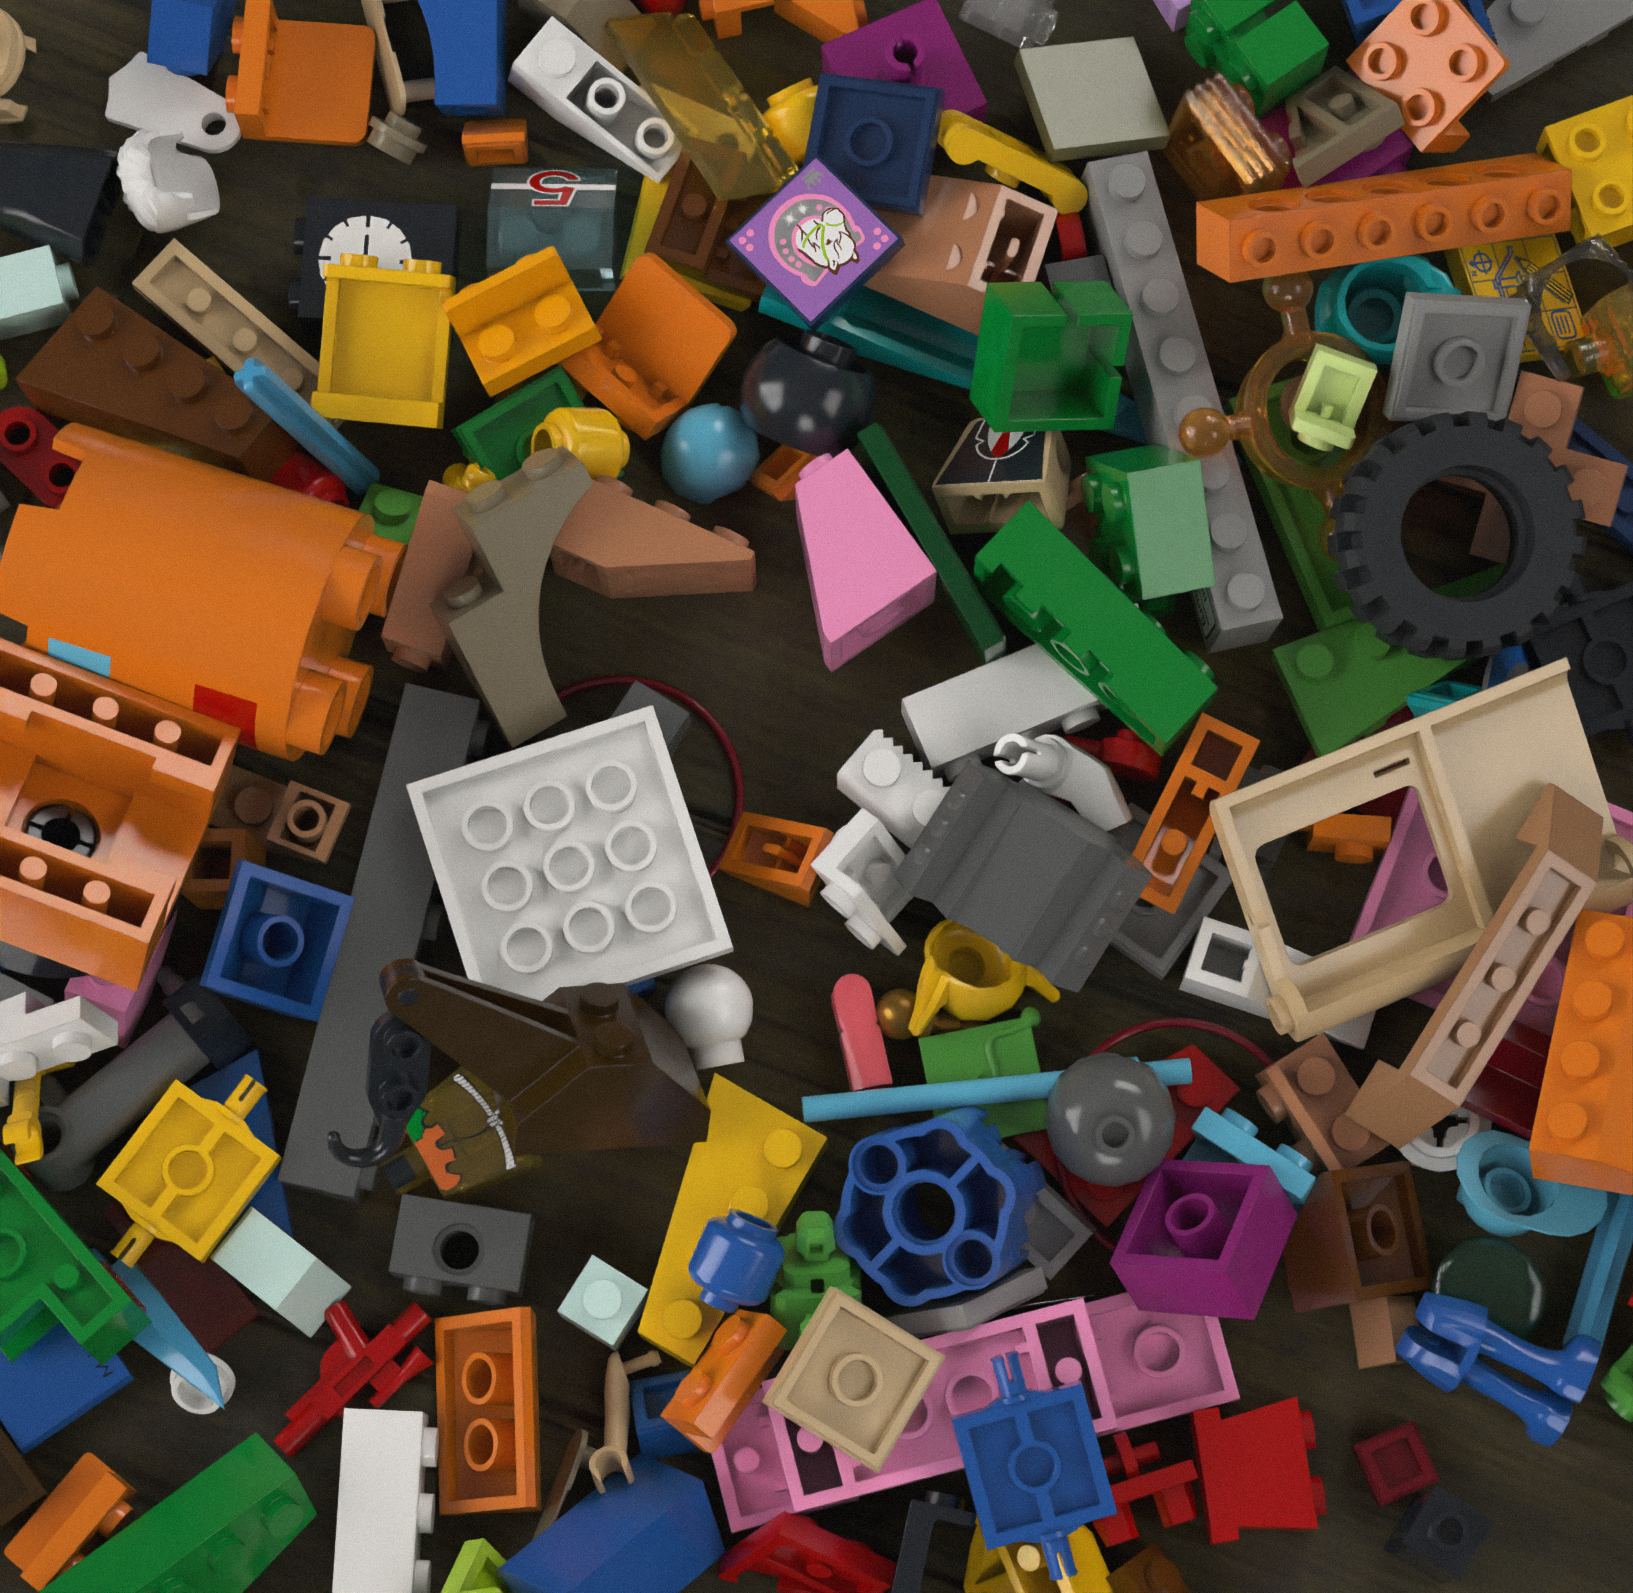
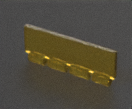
[604,12,800,201]

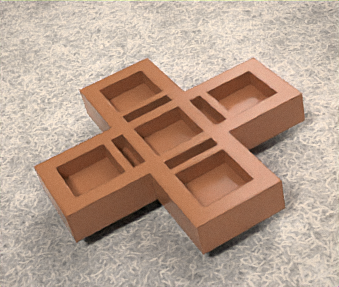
[1437,371,1629,564]

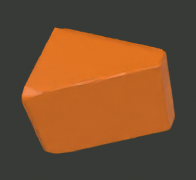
[462,118,529,167]

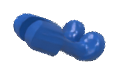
[1395,1292,1601,1447]

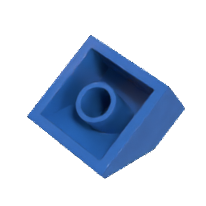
[200,859,355,1022]

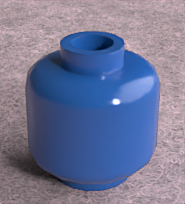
[688,1209,785,1313]

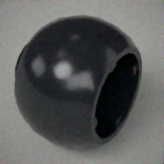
[740,329,877,458]

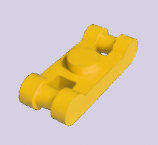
[937,109,1088,214]

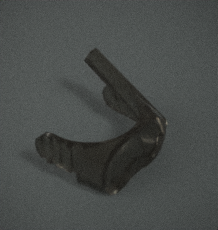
[1508,232,1633,382]

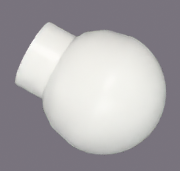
[664,964,753,1070]

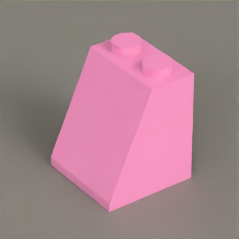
[795,449,937,672]

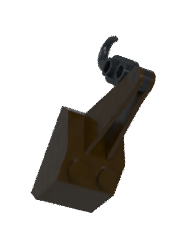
[327,958,711,1168]

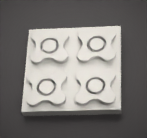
[406,705,734,1001]

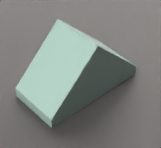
[210,1206,351,1338]

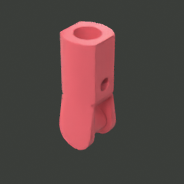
[831,974,893,1092]

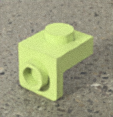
[1288,343,1377,451]

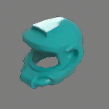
[1315,254,1461,373]

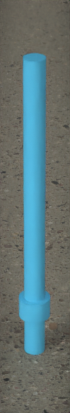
[801,1056,1192,1123]

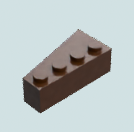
[15,286,300,482]

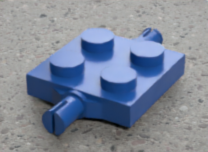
[950,1351,1117,1581]

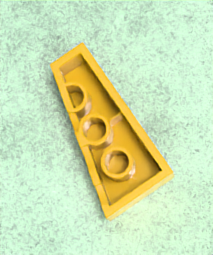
[638,1073,828,1369]

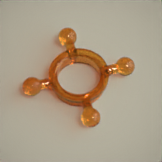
[1178,271,1392,561]

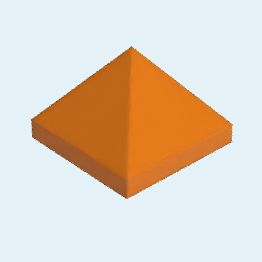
[749,444,819,501]

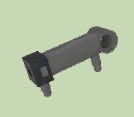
[11,966,255,1192]

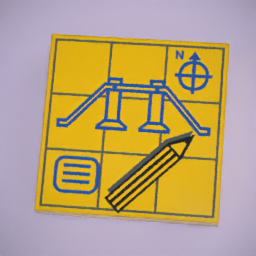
[1444,233,1591,363]

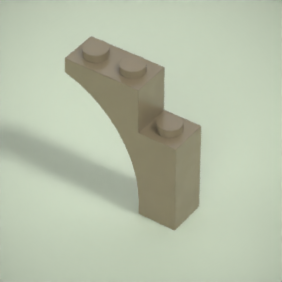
[429,445,593,748]

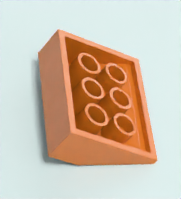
[1529,909,1633,1195]

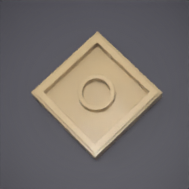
[762,1286,946,1473]

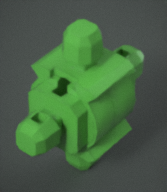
[770,1211,862,1351]

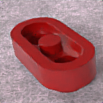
[0,406,82,509]

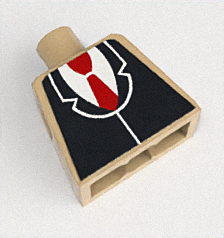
[932,418,1071,534]

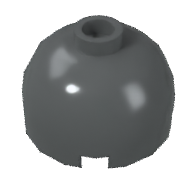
[1044,1052,1176,1187]

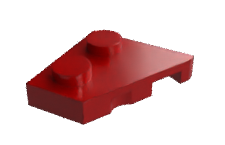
[717,1511,897,1593]

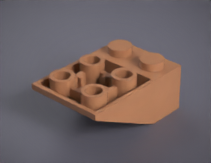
[864,175,1059,336]
[550,474,757,599]

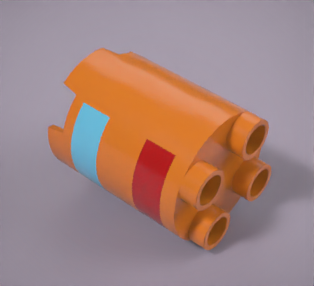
[0,422,408,761]

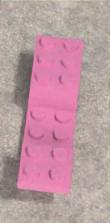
[711,1292,1240,1534]

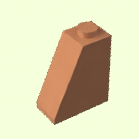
[381,480,484,673]

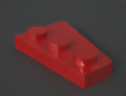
[1012,1044,1240,1230]

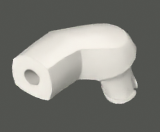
[994,733,1133,832]

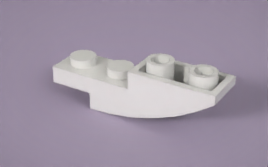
[0,991,118,1108]

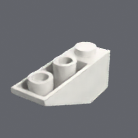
[507,16,698,184]
[1179,916,1376,1050]

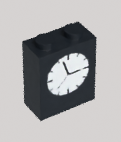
[289,197,462,343]

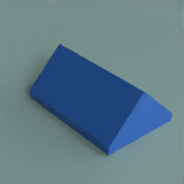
[496,1453,726,1593]

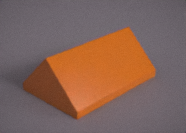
[435,1306,542,1516]

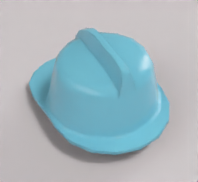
[1456,1130,1608,1237]

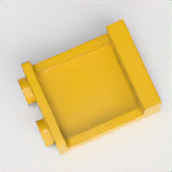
[311,253,456,429]

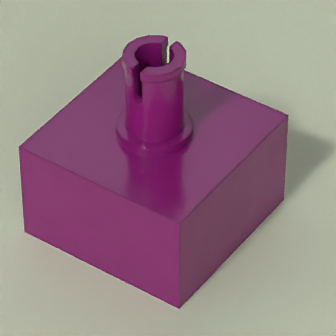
[821,0,987,150]
[1110,1159,1298,1320]

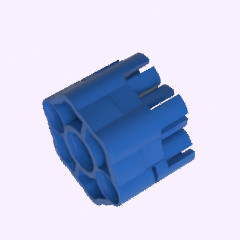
[834,1106,1045,1307]

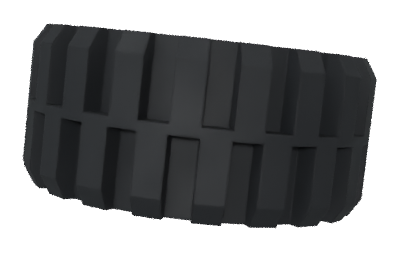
[1327,411,1587,661]

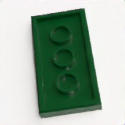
[857,422,1008,665]

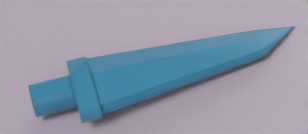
[90,1248,225,1410]

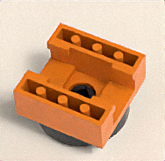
[0,638,241,992]

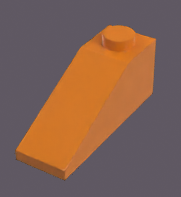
[1132,712,1260,914]

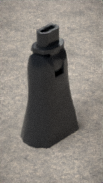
[0,139,122,268]

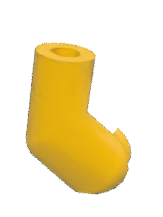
[442,463,497,493]

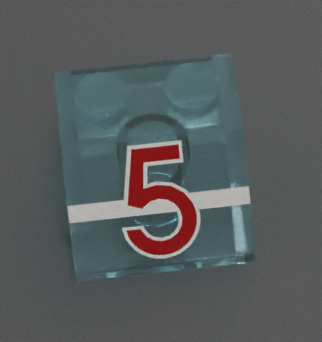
[486,168,618,291]

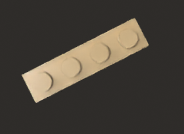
[132,238,345,429]

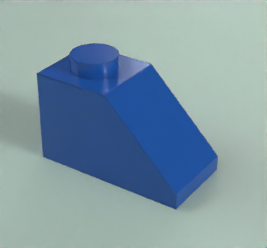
[147,0,237,76]

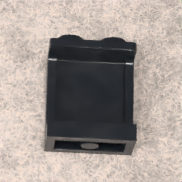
[891,1490,977,1593]

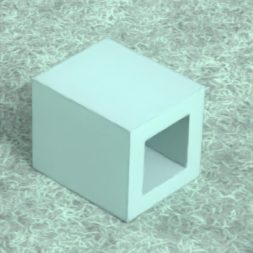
[0,245,79,340]
[557,1255,649,1351]

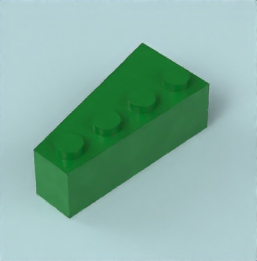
[973,500,1218,757]
[39,1432,317,1593]

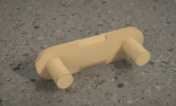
[361,0,435,116]

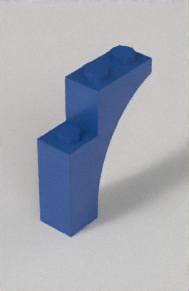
[418,0,507,116]

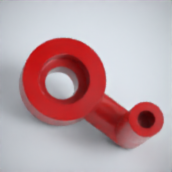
[1050,729,1164,807]

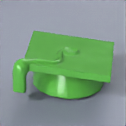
[918,1007,1047,1138]

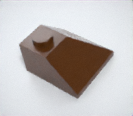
[1283,1160,1435,1314]

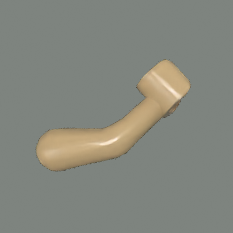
[589,1350,662,1494]

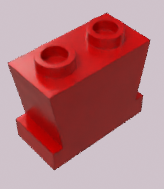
[1188,1396,1327,1546]

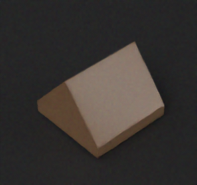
[1349,1295,1419,1369]

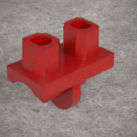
[1091,1431,1198,1548]

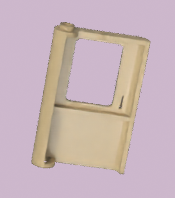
[1209,657,1633,1042]

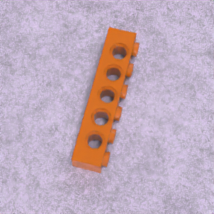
[1196,152,1572,283]

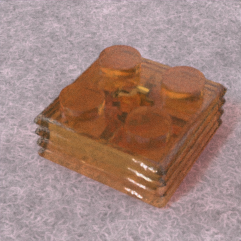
[1160,72,1292,202]

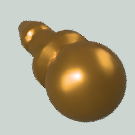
[875,989,987,1040]

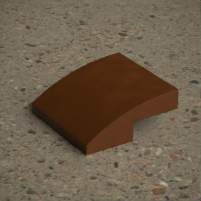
[644,140,789,303]

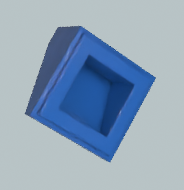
[629,1369,701,1459]

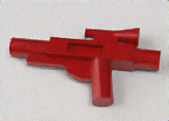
[273,1300,434,1458]

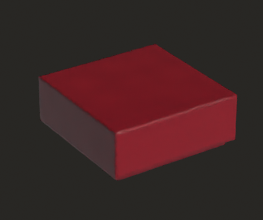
[1351,1420,1440,1507]

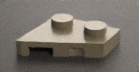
[1285,65,1405,188]

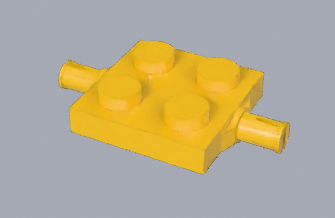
[96,1073,283,1269]

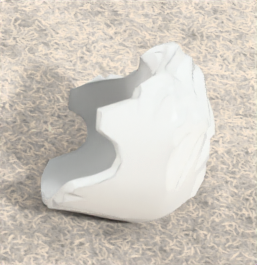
[116,130,220,233]

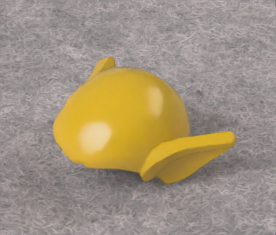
[908,919,1061,1036]

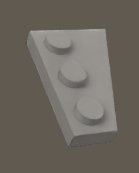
[1481,0,1633,103]

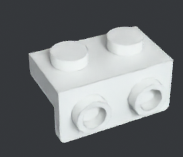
[810,808,914,956]

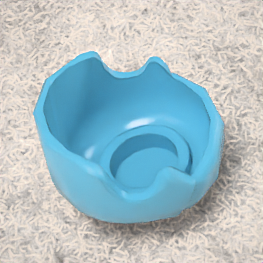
[659,403,760,504]

